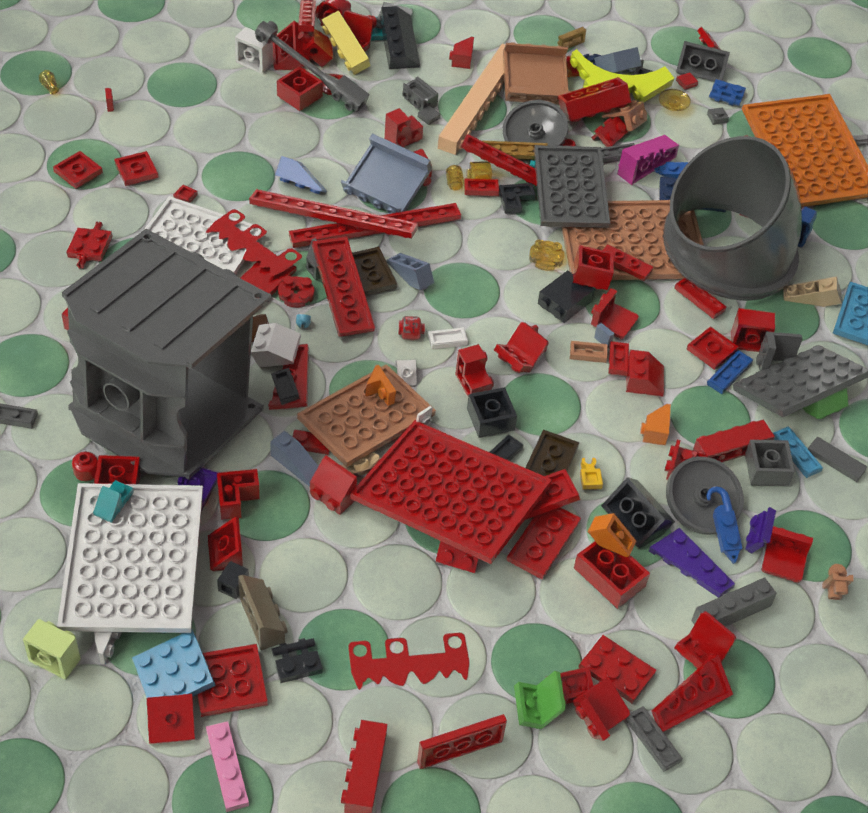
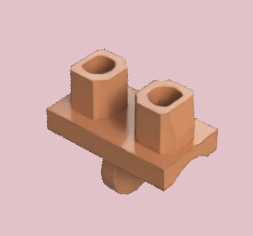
[822,564,853,600]

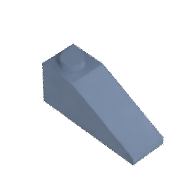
[387,253,434,290]
[270,430,318,487]

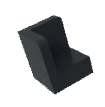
[217,561,249,599]

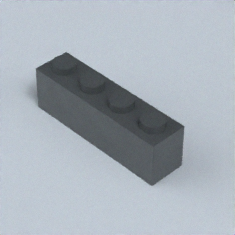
[691,577,777,627]

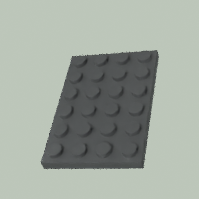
[534,145,610,228]
[733,345,868,417]

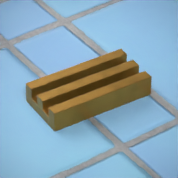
[557,27,587,49]

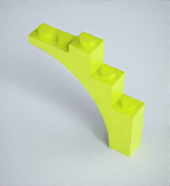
[570,49,674,102]

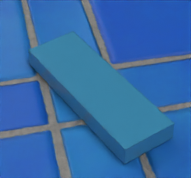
[773,426,823,478]

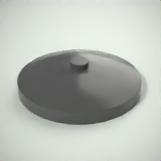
[503,100,568,146]
[666,457,744,535]

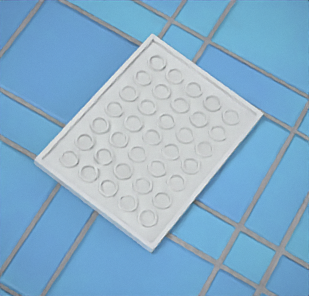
[57,483,203,633]

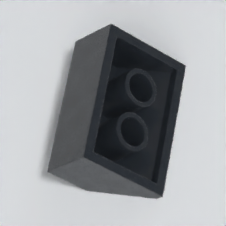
[601,477,675,548]

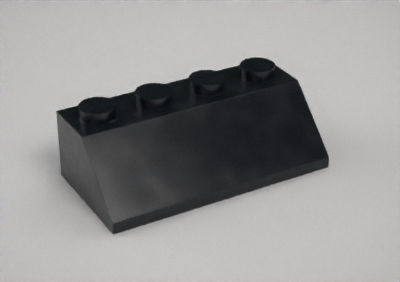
[380,6,420,69]

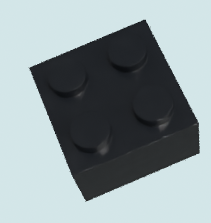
[467,387,517,438]

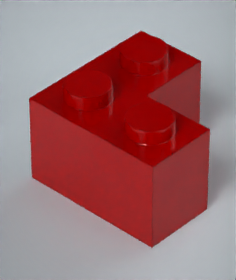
[384,108,423,147]
[455,344,494,396]
[217,469,260,520]

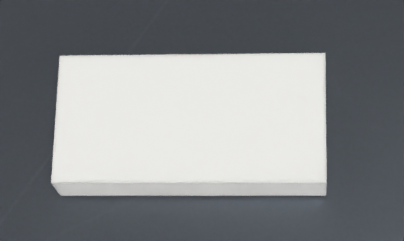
[428,327,468,349]

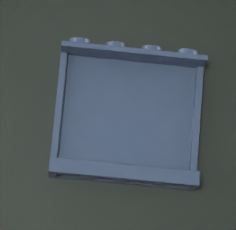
[341,133,432,214]

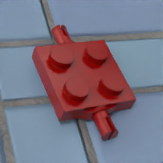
[66,221,113,269]

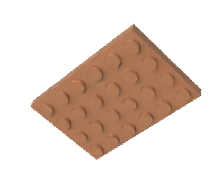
[297,364,436,467]

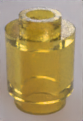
[446,165,464,191]

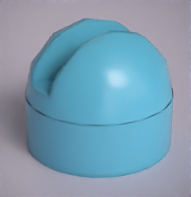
[296,314,311,328]

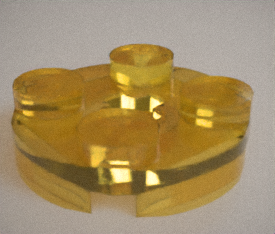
[529,240,564,271]

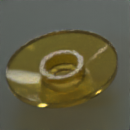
[659,89,691,111]

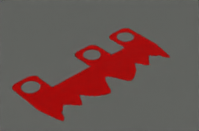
[206,209,302,277]
[348,632,469,690]

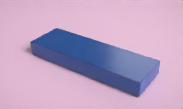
[707,350,753,394]

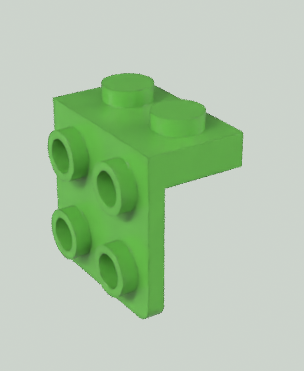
[514,671,566,729]

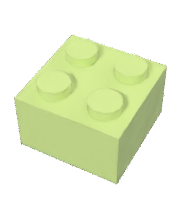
[23,619,81,680]

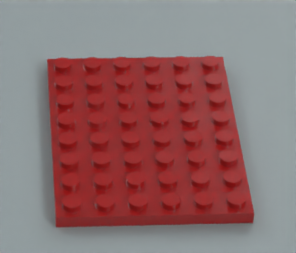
[350,420,552,564]

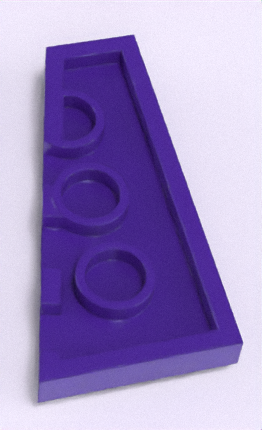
[649,528,735,598]

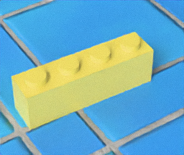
[322,11,370,75]

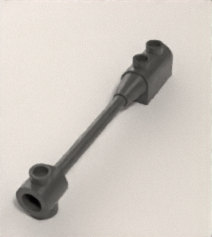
[255,21,370,112]

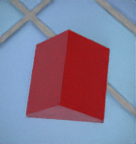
[208,516,243,571]

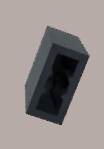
[537,270,595,323]

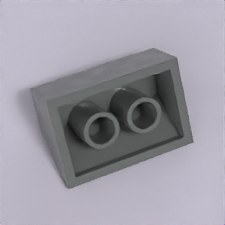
[676,41,730,81]

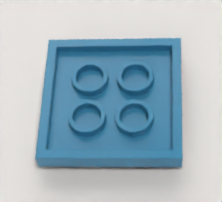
[132,629,216,698]

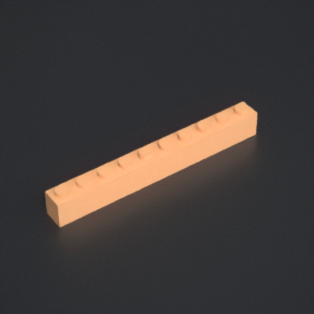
[438,44,505,155]

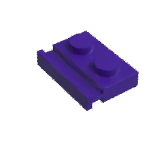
[745,507,776,554]

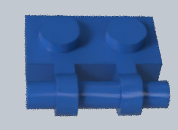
[709,79,746,106]

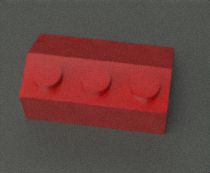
[273,20,310,70]

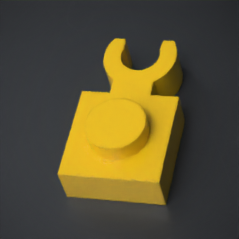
[580,458,603,490]

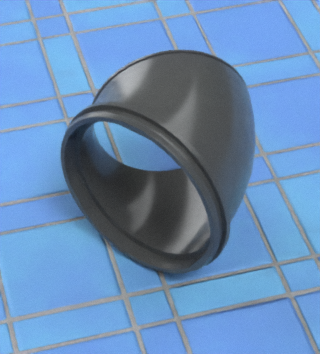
[663,136,802,301]

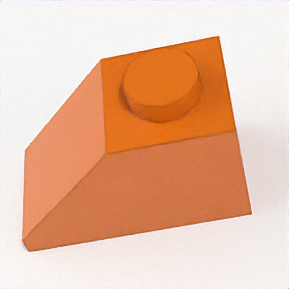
[640,404,671,445]
[587,513,636,557]

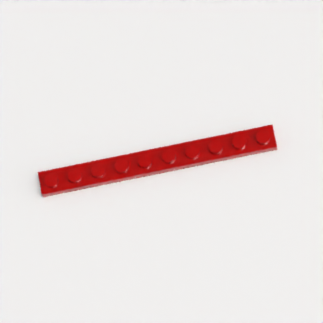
[249,189,418,239]
[289,203,461,248]

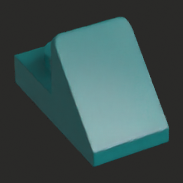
[93,480,134,523]

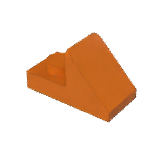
[365,365,396,406]

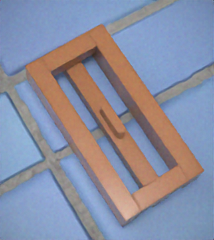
[569,341,607,363]

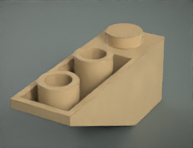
[784,276,842,307]

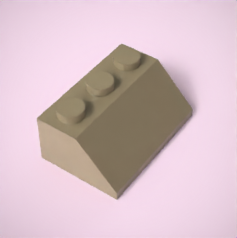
[238,575,288,650]

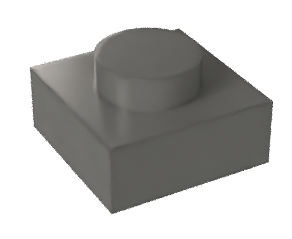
[707,107,729,125]

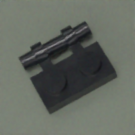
[271,638,323,683]

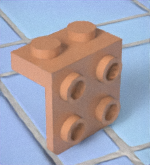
[602,100,647,131]

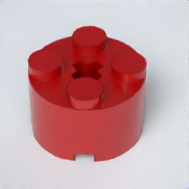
[315,0,351,26]

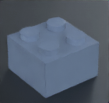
[594,47,642,74]

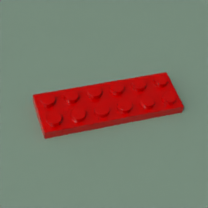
[312,237,375,337]

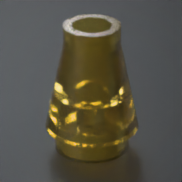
[39,70,59,95]

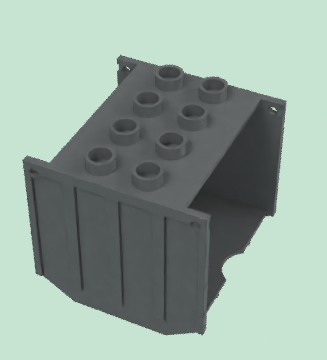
[62,229,271,479]

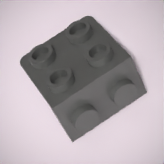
[756,332,802,371]

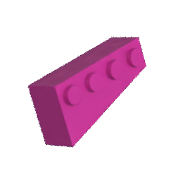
[617,135,679,185]

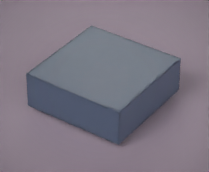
[594,323,614,348]

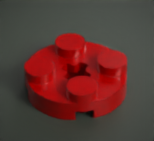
[278,276,314,308]

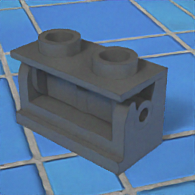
[402,76,439,111]

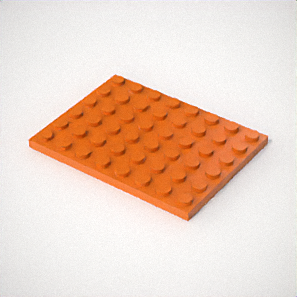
[742,94,868,207]

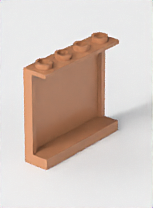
[503,42,571,105]

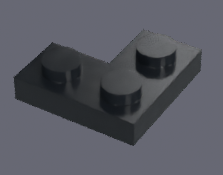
[499,183,535,214]

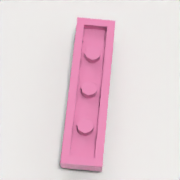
[206,721,249,812]

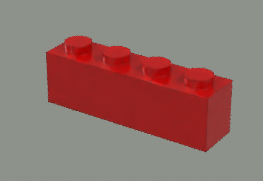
[693,419,775,462]
[341,720,388,813]

